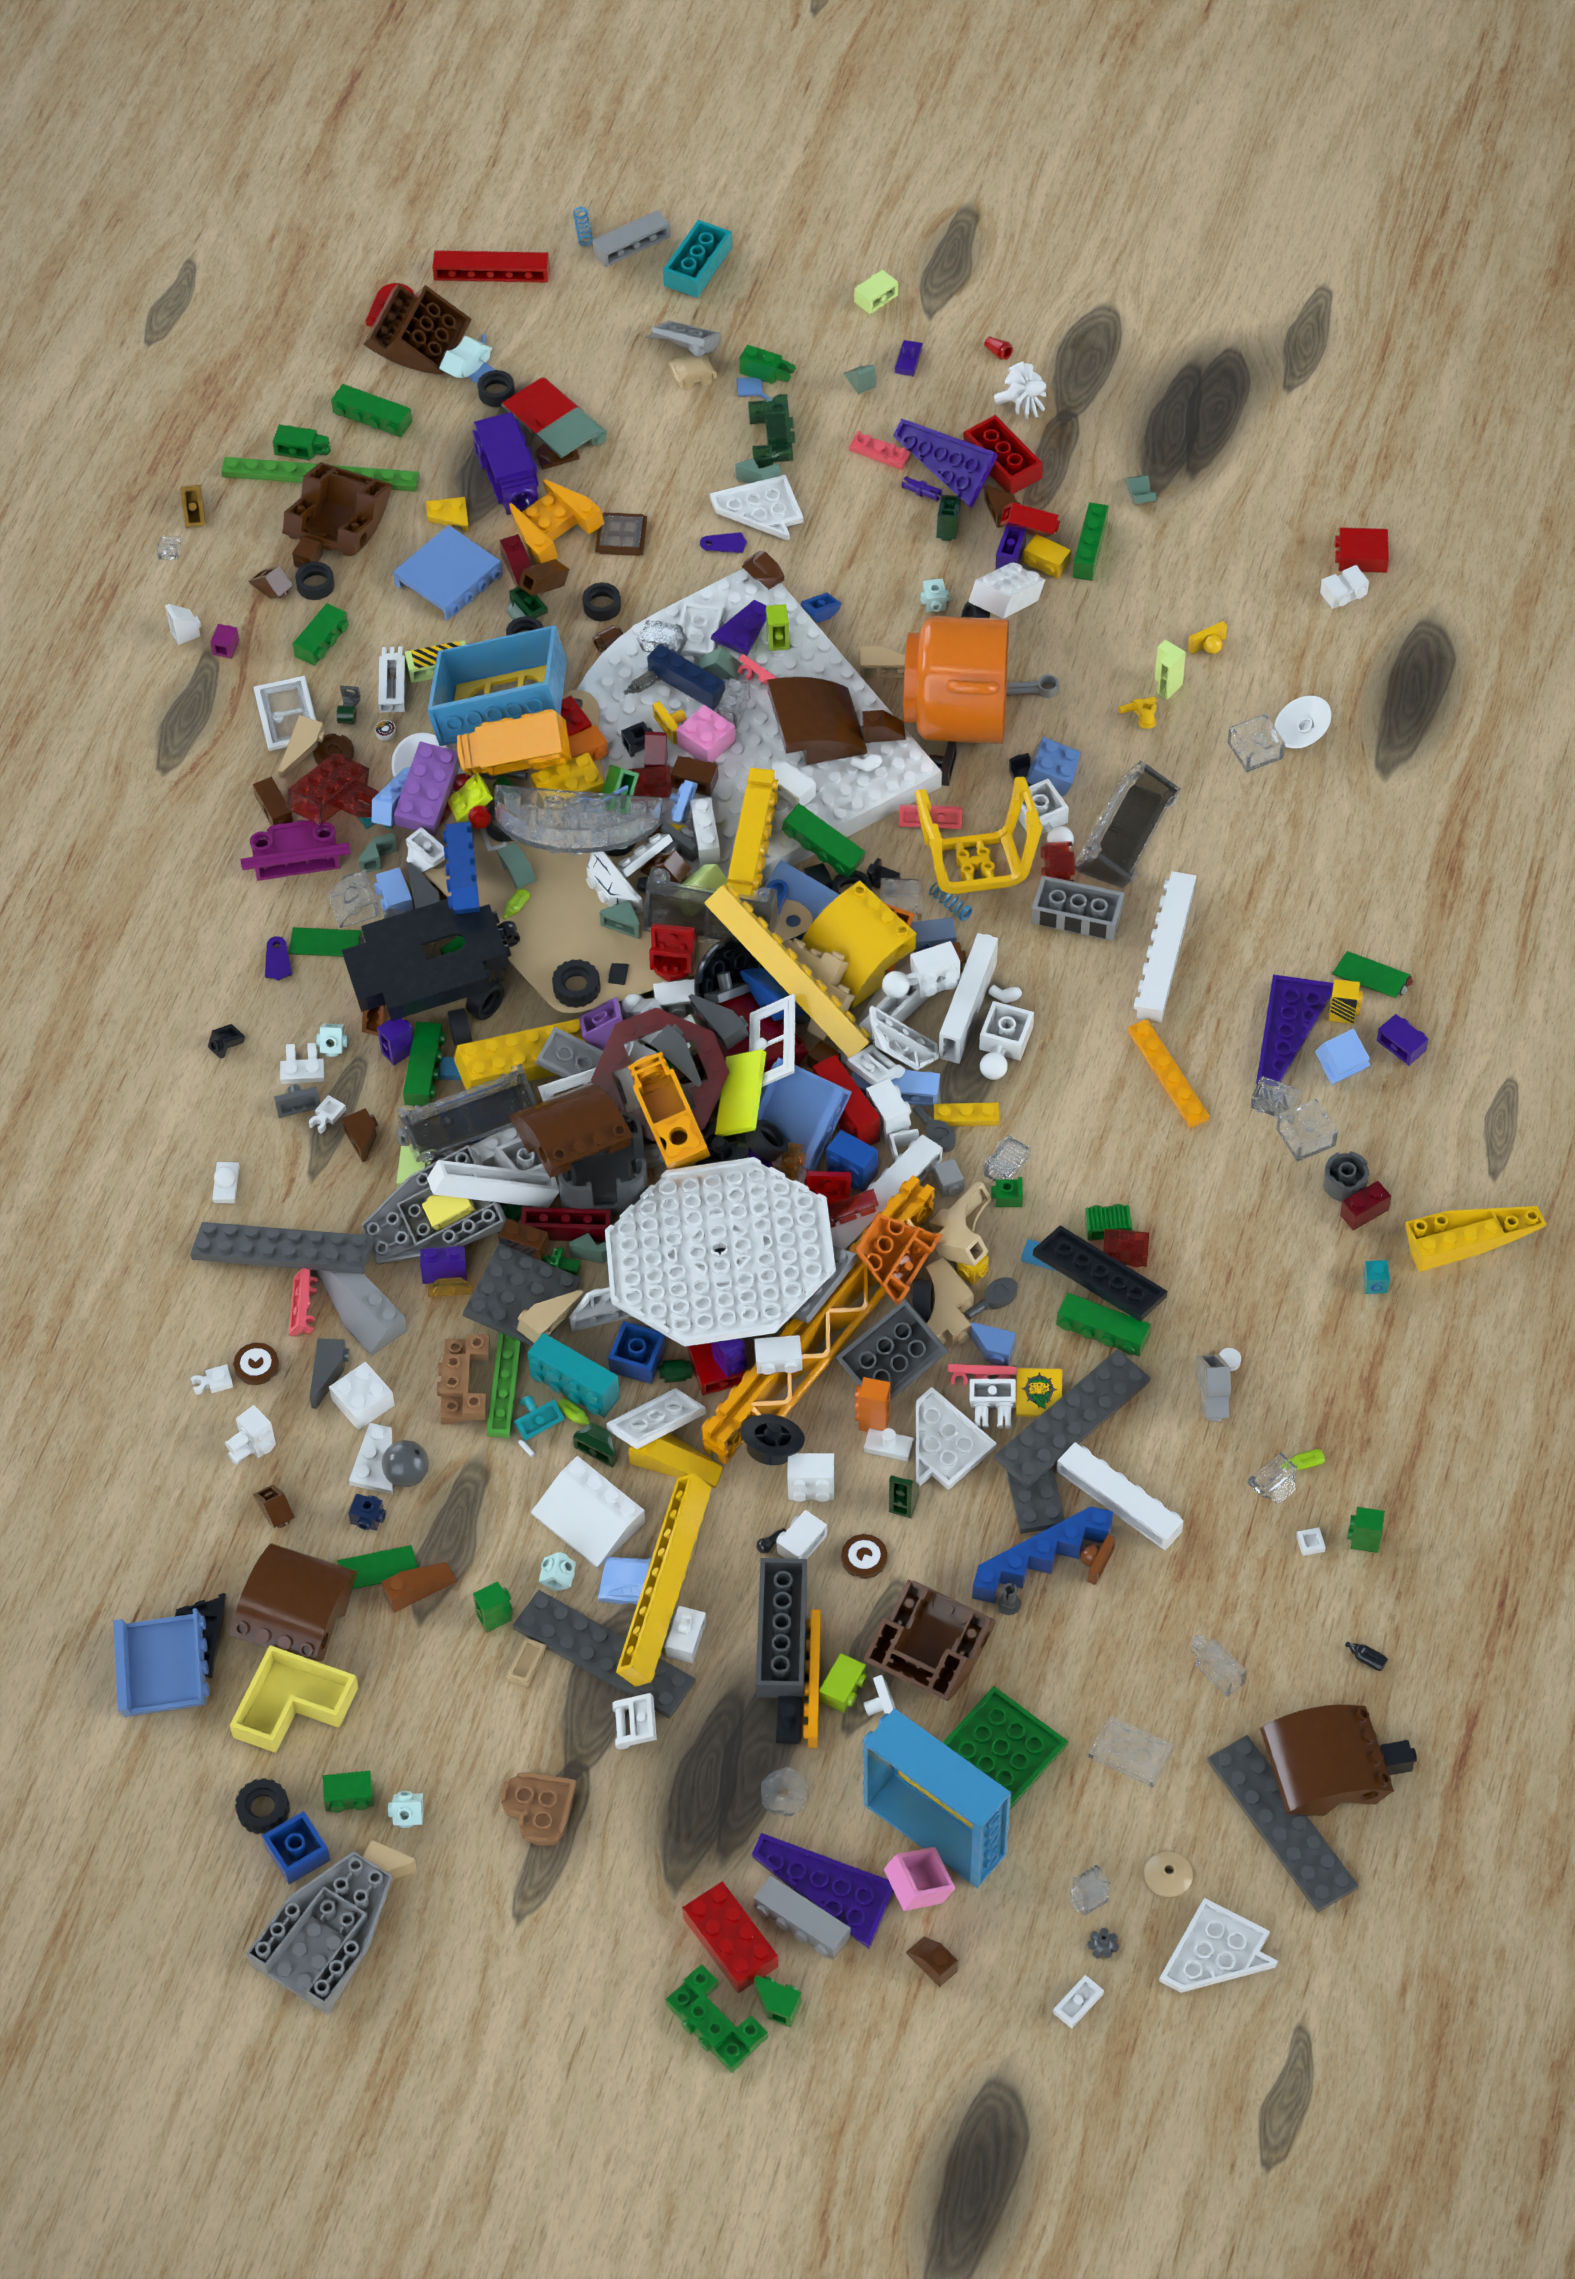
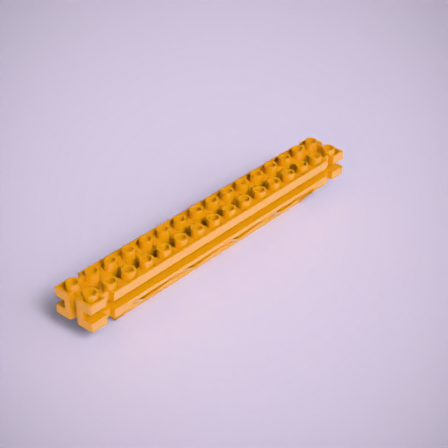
[702,1175,935,1465]

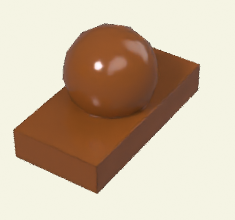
[1080,1534,1116,1585]

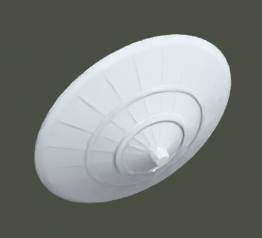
[1274,696,1331,748]
[391,733,448,777]

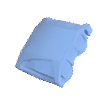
[598,1557,652,1604]

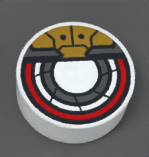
[375,720,396,741]

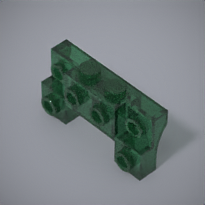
[748,394,795,468]

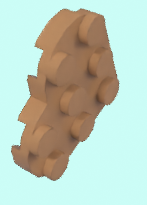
[501,1772,577,1846]

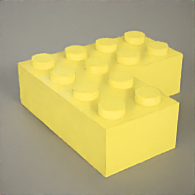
[230,1645,358,1753]

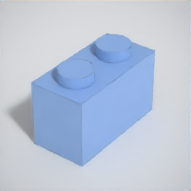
[374,867,414,912]

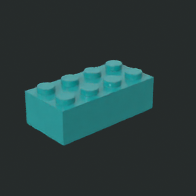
[663,220,732,298]
[527,1333,620,1418]

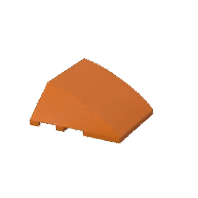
[855,1214,943,1306]

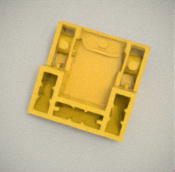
[802,881,917,1009]

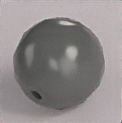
[382,1440,429,1487]

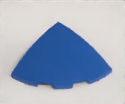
[739,968,807,1021]

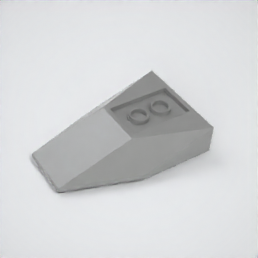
[361,1145,507,1264]
[246,1851,393,2015]

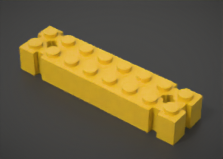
[727,767,779,916]

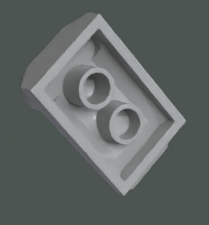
[646,321,721,356]

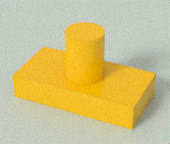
[652,701,687,745]

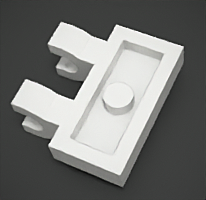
[280,1043,324,1084]

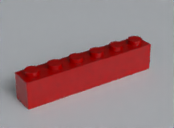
[432,250,550,283]

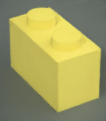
[422,1195,477,1231]

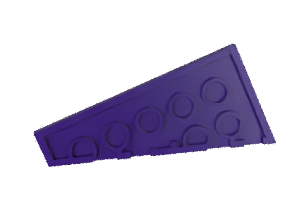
[893,419,998,508]
[1256,974,1334,1088]
[752,1833,894,1949]

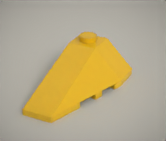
[628,1433,723,1488]

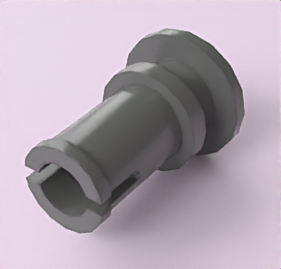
[998,1583,1021,1615]

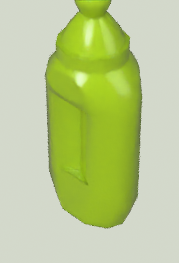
[502,888,530,920]
[557,1398,590,1425]
[1282,1449,1325,1470]

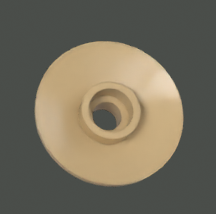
[1144,1852,1193,1898]

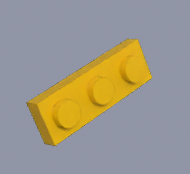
[933,1102,1000,1126]

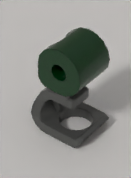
[337,685,361,724]

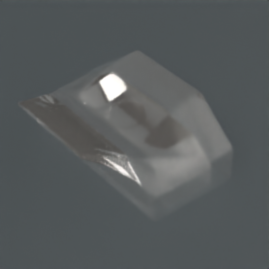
[1247,1453,1297,1504]

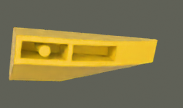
[1405,1206,1546,1272]

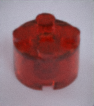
[1040,841,1075,882]

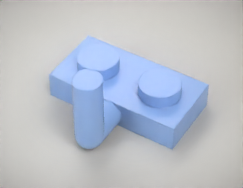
[669,780,698,824]

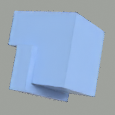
[1314,1028,1371,1085]

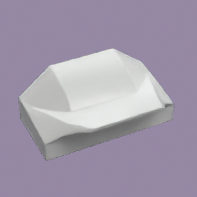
[406,827,445,873]

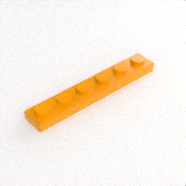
[1128,1019,1210,1128]
[803,1609,821,1748]

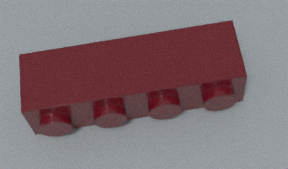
[521,1207,612,1242]

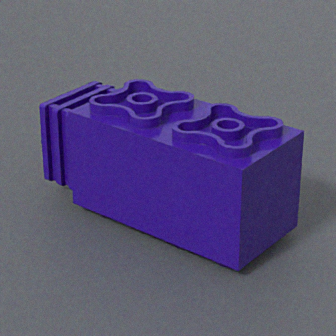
[472,412,539,515]

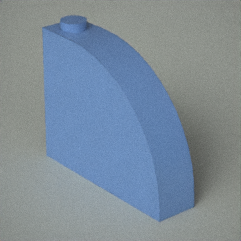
[759,860,839,940]

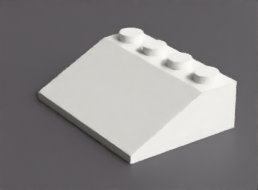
[531,1456,645,1569]

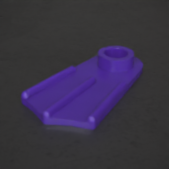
[700,532,747,553]
[265,936,292,981]

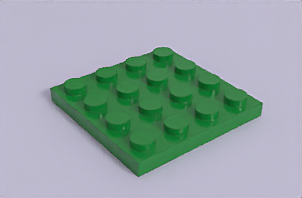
[942,1686,1068,1810]

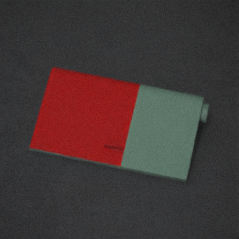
[501,377,607,458]

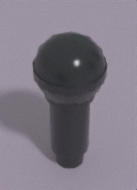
[756,1528,786,1554]

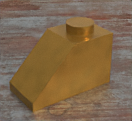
[180,484,205,528]

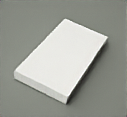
[607,1388,706,1449]

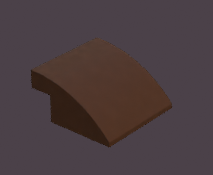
[363,284,472,375]
[767,677,867,765]

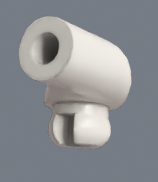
[850,754,883,772]
[988,985,1022,1003]

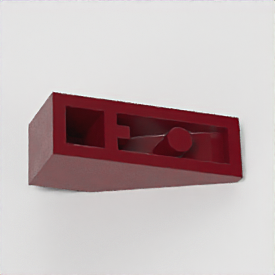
[500,534,531,587]

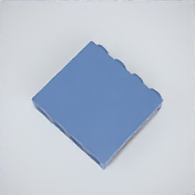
[393,525,502,621]
[757,1057,852,1171]
[113,1608,210,1717]

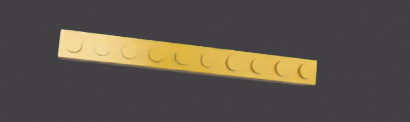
[704,885,873,1058]
[616,1473,712,1687]

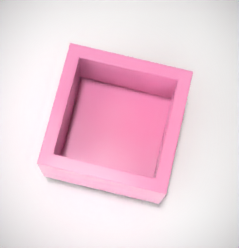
[676,705,736,763]
[884,1847,955,1911]

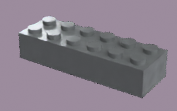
[756,1558,807,1698]

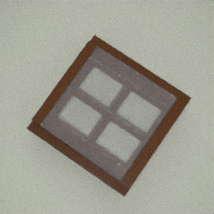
[595,512,648,556]

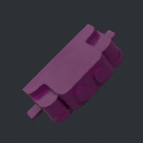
[240,820,351,881]

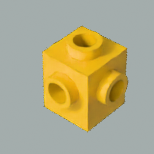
[957,1254,989,1285]

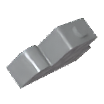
[1197,1355,1231,1421]

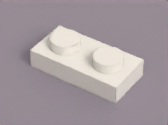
[1053,1975,1104,2029]

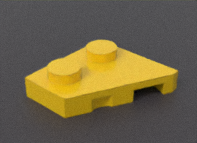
[426,497,469,531]

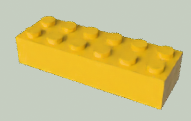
[454,1019,586,1095]

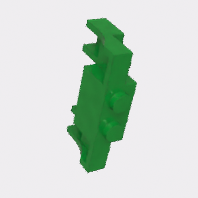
[665,1964,768,2073]

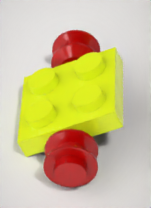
[448,773,493,829]

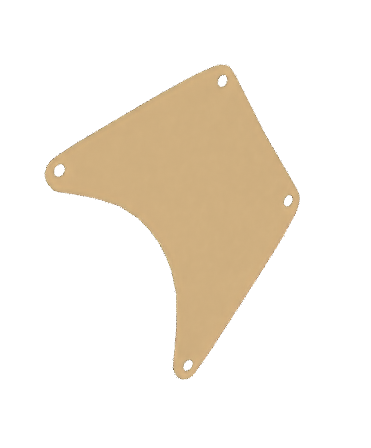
[424,690,813,1013]

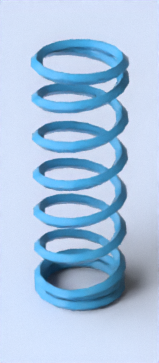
[573,207,593,246]
[929,882,972,921]

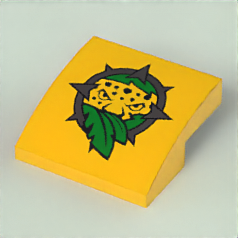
[1016,1368,1062,1417]

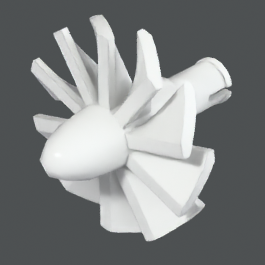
[994,362,1046,420]

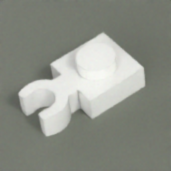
[309,1095,346,1134]
[191,1364,233,1395]

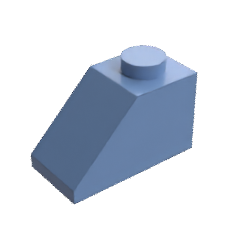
[971,1322,1016,1366]

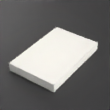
[673,602,724,658]

